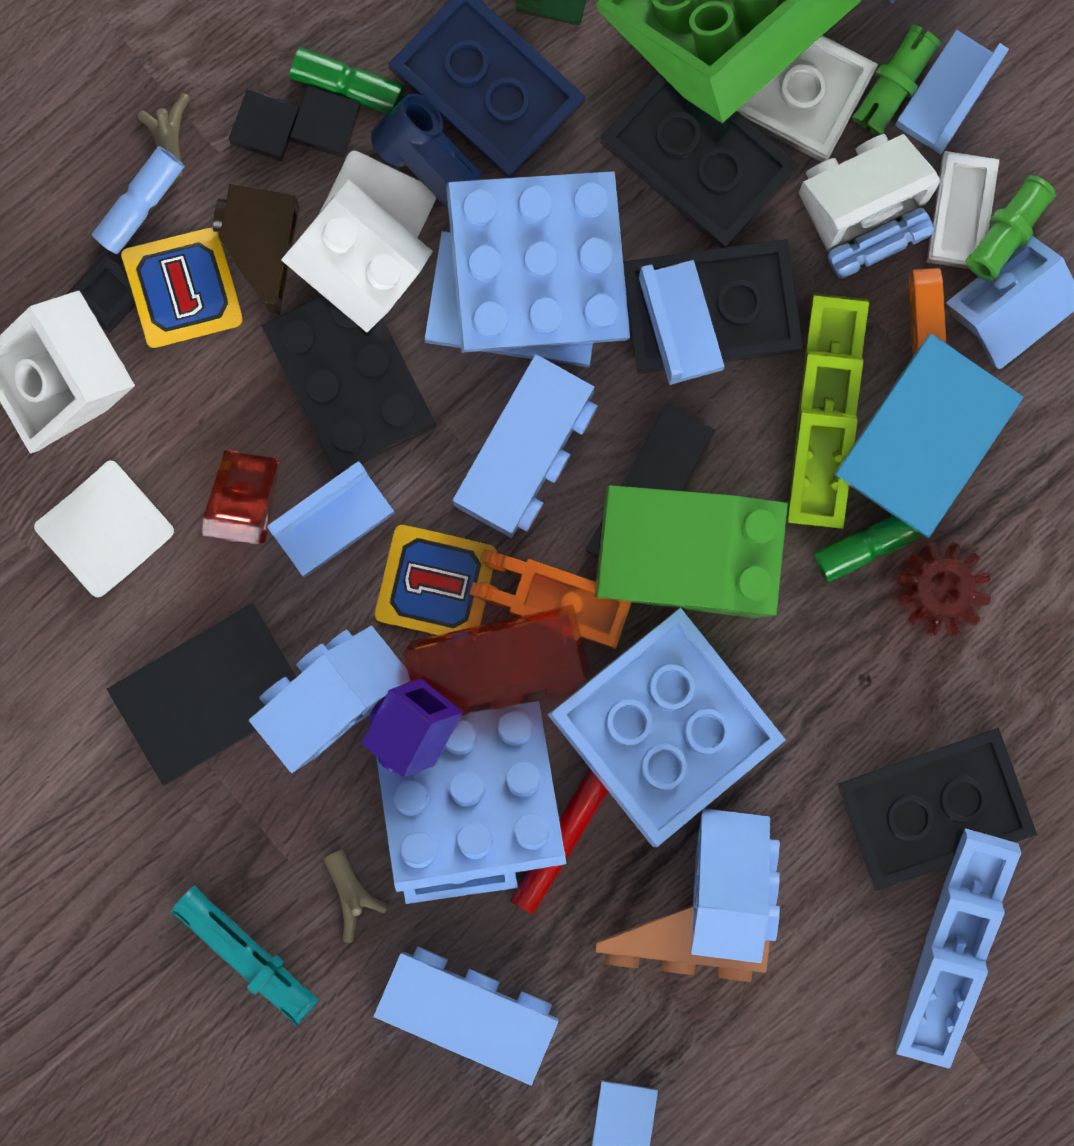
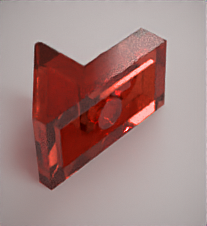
[202,450,279,544]

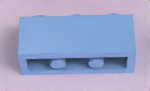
[452,354,598,539]
[691,808,780,963]
[373,946,559,1086]

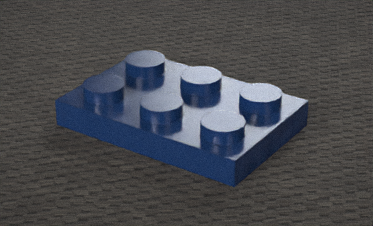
[388,0,585,178]

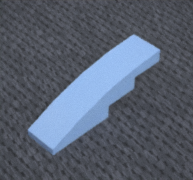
[895,828,1021,1069]

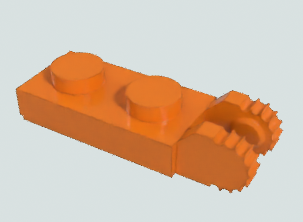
[469,549,631,649]

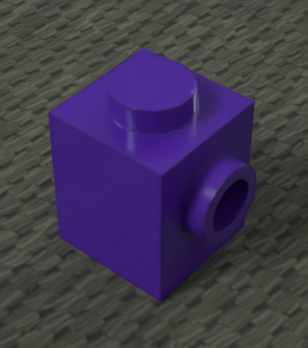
[361,679,463,778]

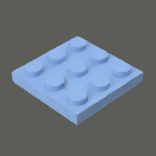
[446,171,630,353]
[547,608,786,847]
[376,701,566,892]

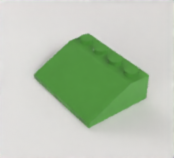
[596,0,862,123]

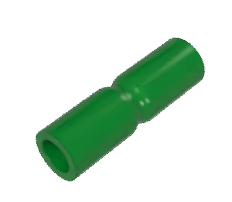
[289,47,404,114]
[813,515,924,583]

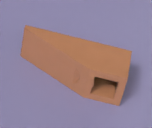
[594,904,770,982]

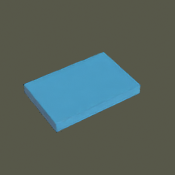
[834,334,1024,538]

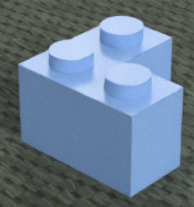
[249,626,414,773]

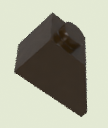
[213,184,300,314]

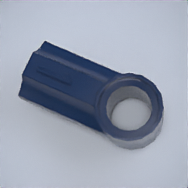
[371,94,482,208]

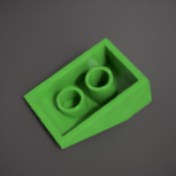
[594,485,788,618]

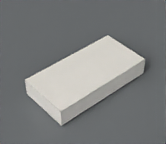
[926,151,999,269]

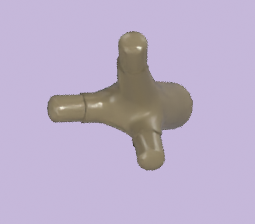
[137,93,191,179]
[323,850,388,943]

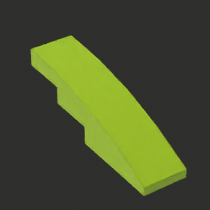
[787,293,869,529]

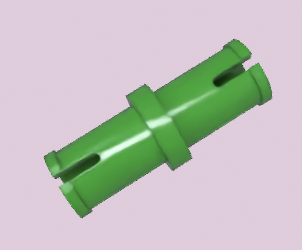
[851,24,942,136]
[966,175,1056,281]

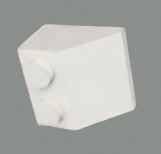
[798,134,941,252]
[281,179,433,332]
[0,291,135,454]

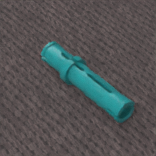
[170,885,320,1027]

